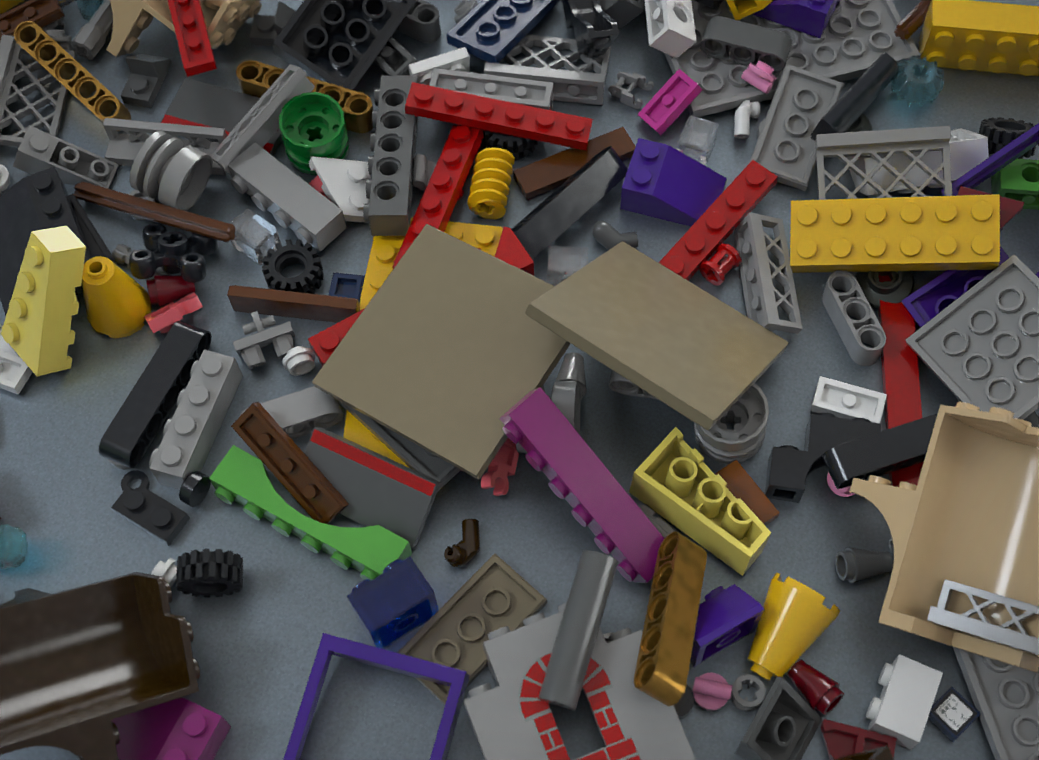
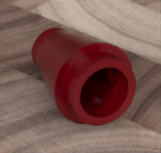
[146,275,196,307]
[787,659,844,715]

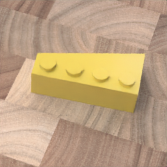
[1,226,86,377]
[629,427,771,576]

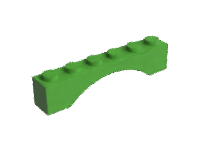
[209,445,412,589]

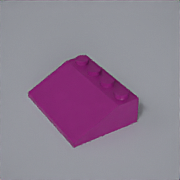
[111,697,232,760]

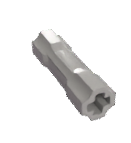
[70,0,113,60]

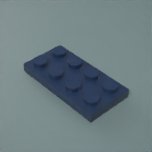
[446,0,561,64]

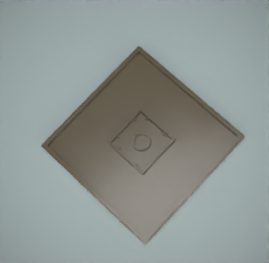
[312,224,571,480]
[525,241,789,431]

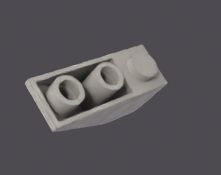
[13,125,119,189]

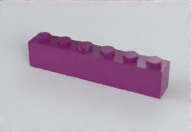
[499,387,665,583]

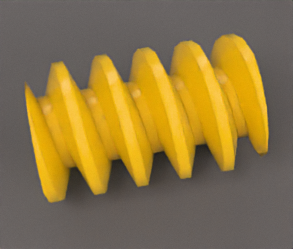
[467,147,515,220]

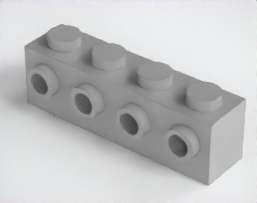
[228,142,347,252]
[149,350,243,490]

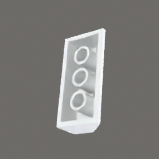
[846,128,989,198]

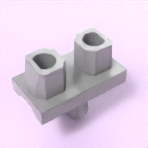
[233,311,295,369]

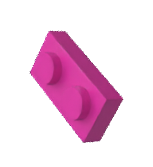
[637,69,703,136]

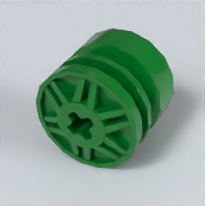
[279,92,349,175]

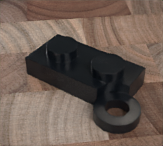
[111,470,190,546]

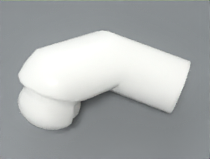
[734,100,760,139]

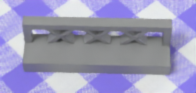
[210,64,315,175]
[429,68,553,111]
[103,118,227,175]
[734,212,803,334]
[927,579,1039,655]

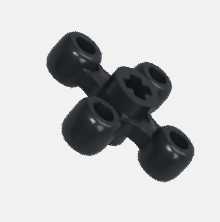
[129,223,218,283]

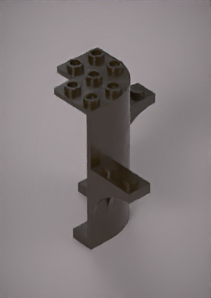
[0,572,200,760]

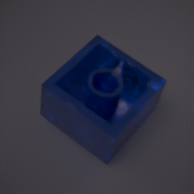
[347,556,439,649]

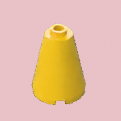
[82,256,152,339]
[747,573,840,681]

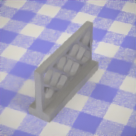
[0,35,77,147]
[484,35,611,105]
[815,126,952,200]

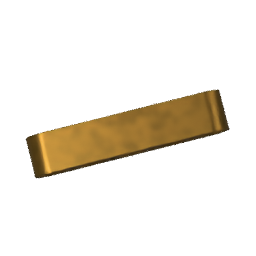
[14,21,131,131]
[236,60,373,134]
[634,531,707,707]

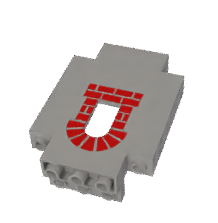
[464,602,696,760]

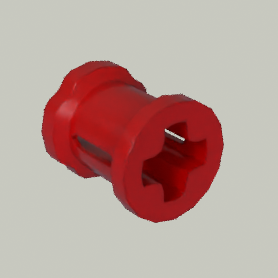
[699,243,742,286]

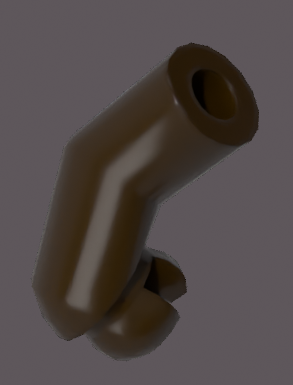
[444,519,480,567]

